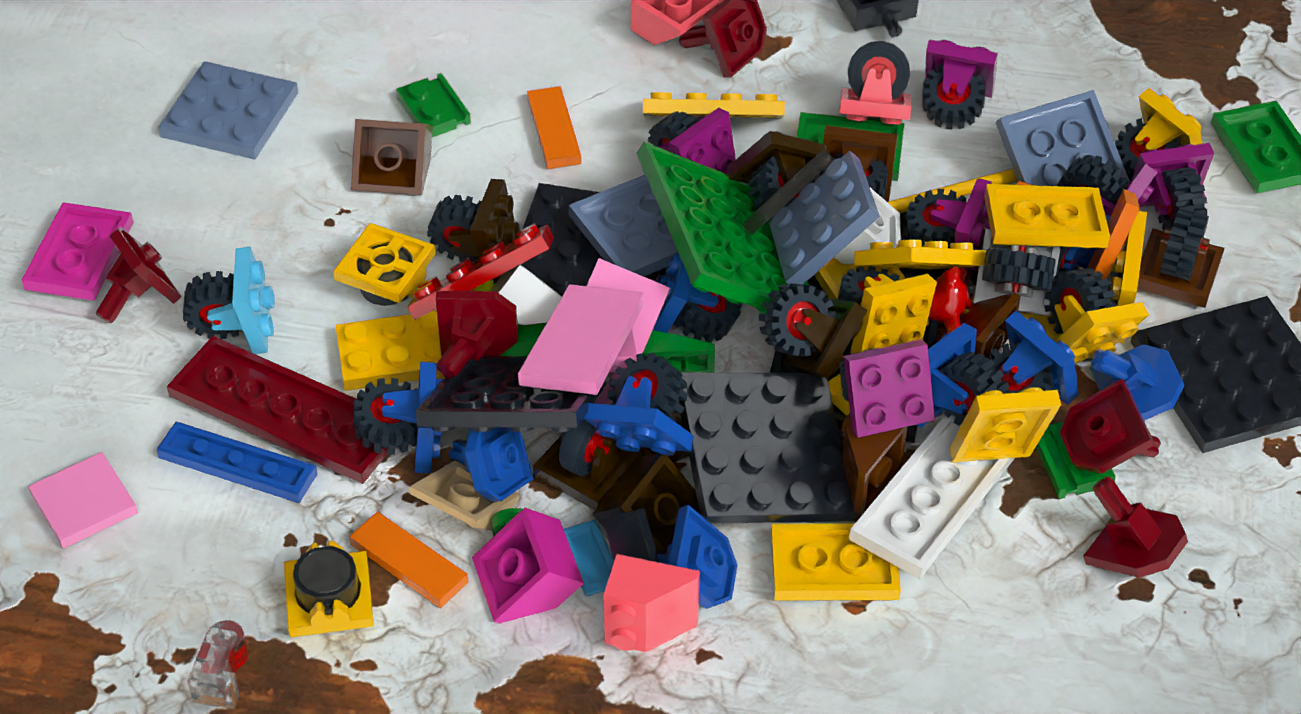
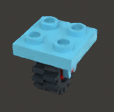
[183,246,275,354]

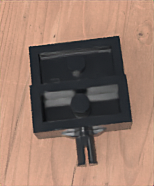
[837,0,918,38]

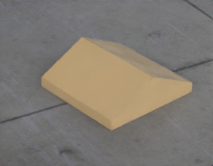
[409,461,520,531]

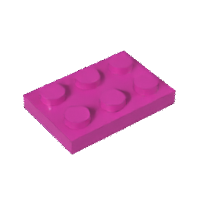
[21,202,134,301]

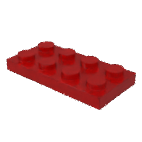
[407,224,554,320]

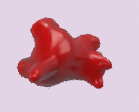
[928,266,974,333]

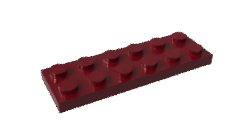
[167,336,388,484]

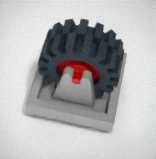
[973,229,1061,316]

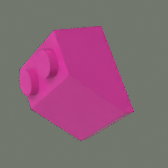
[472,508,584,624]

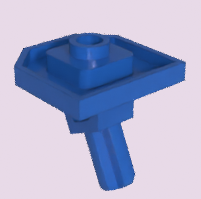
[1090,344,1184,420]
[448,427,534,502]
[657,505,738,609]

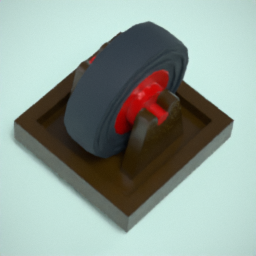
[533,419,644,510]

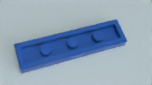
[156,421,318,504]

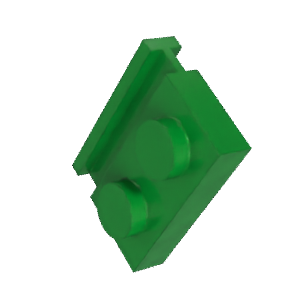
[396,73,471,137]
[1035,422,1116,499]

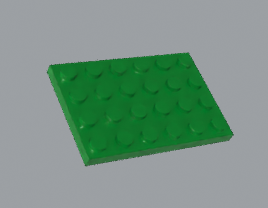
[636,142,809,315]

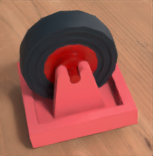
[840,41,912,124]

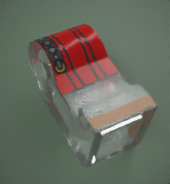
[188,620,248,709]

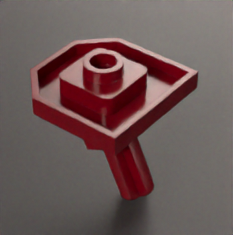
[679,0,767,78]
[96,226,182,323]
[436,291,518,379]
[1059,379,1161,474]
[1083,477,1188,578]

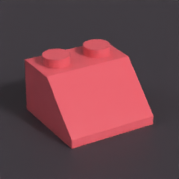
[631,0,724,45]
[603,554,700,652]

